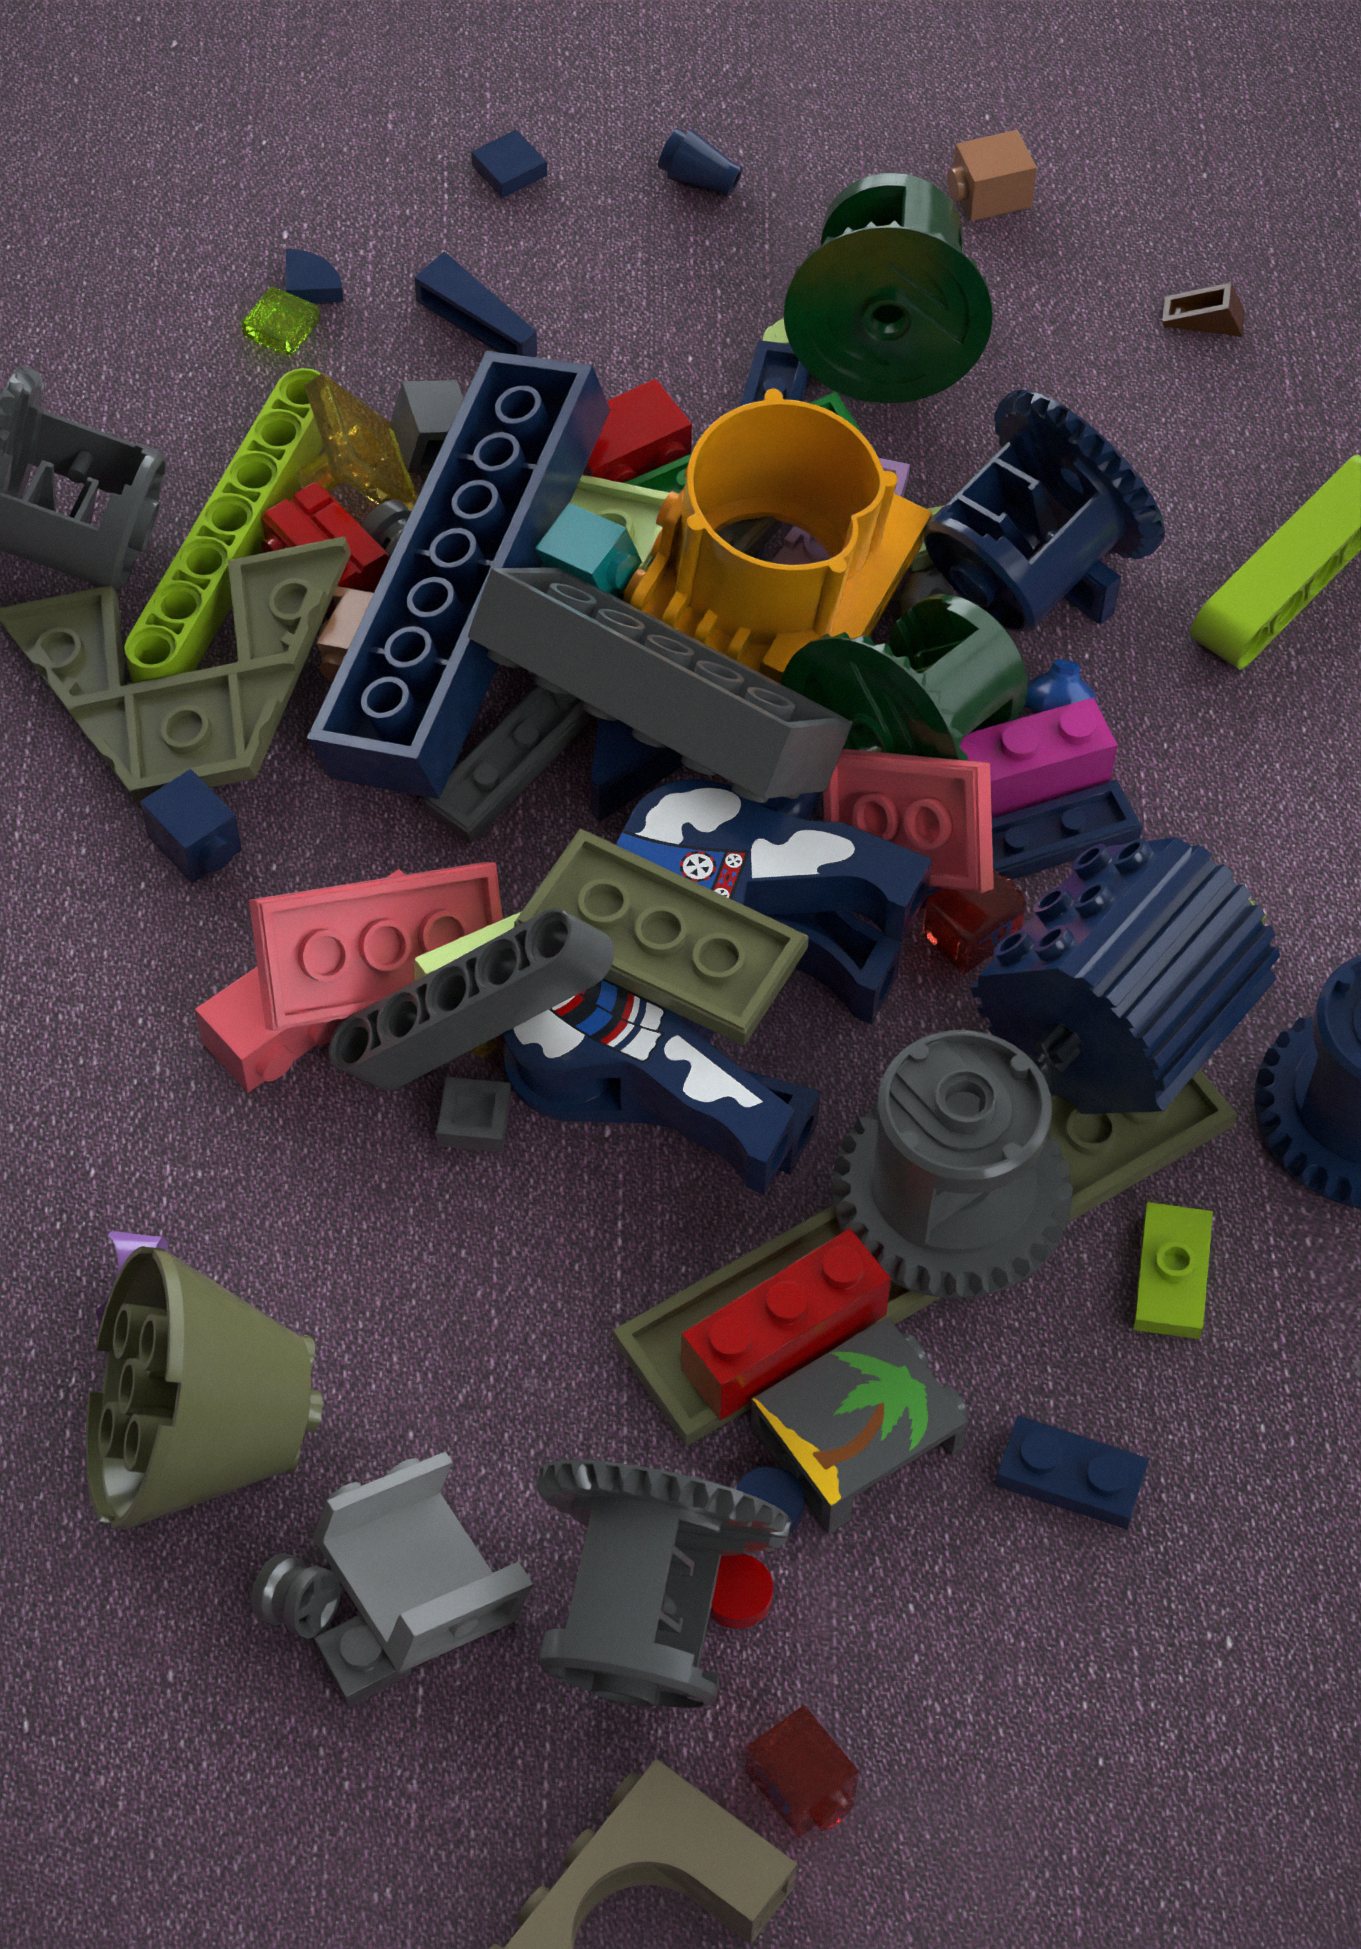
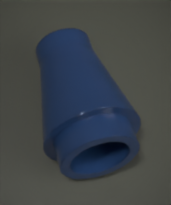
[658,128,743,197]

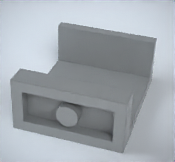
[313,1451,533,1673]

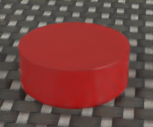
[710,1554,773,1629]

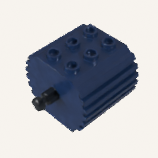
[971,837,1280,1114]

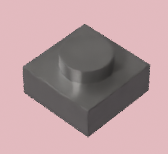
[437,1077,511,1152]
[314,1614,412,1707]

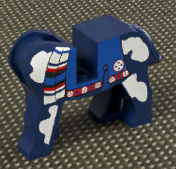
[503,779,932,1195]

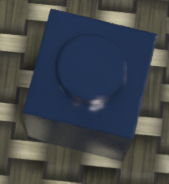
[140,768,242,884]

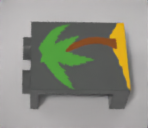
[750,1317,969,1534]

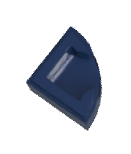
[286,249,344,304]

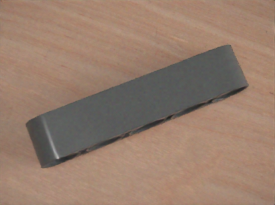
[329,908,614,1091]

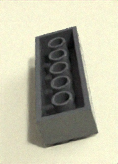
[467,567,853,803]

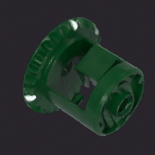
[784,173,993,403]
[781,594,1027,794]

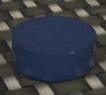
[736,1466,804,1534]

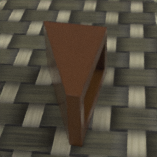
[1162,282,1245,336]

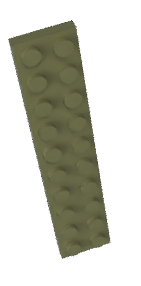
[613,1069,1237,1447]

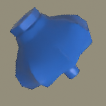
[1024,659,1096,713]

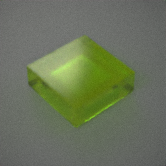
[241,286,321,357]

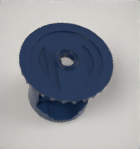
[924,390,1165,632]
[1254,955,1361,1209]

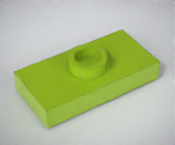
[1133,1202,1213,1339]

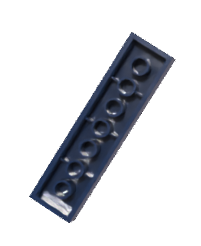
[307,351,610,799]

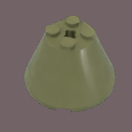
[86,1246,323,1530]

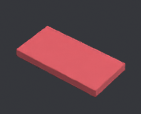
[249,862,503,1031]

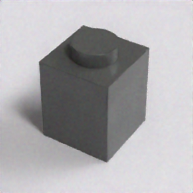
[390,380,464,473]

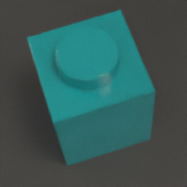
[535,502,642,597]

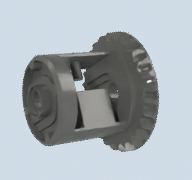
[0,366,166,591]
[832,1030,1073,1298]
[537,1460,792,1709]

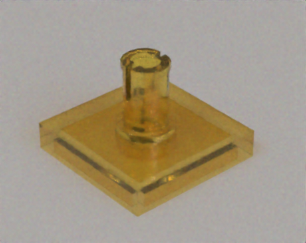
[297,373,417,512]

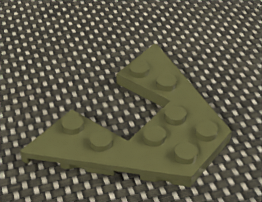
[0,536,351,803]

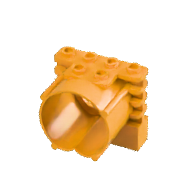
[623,388,932,684]

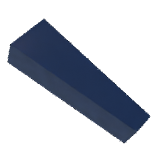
[414,251,537,357]

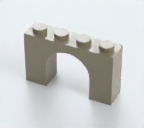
[489,1758,797,1949]

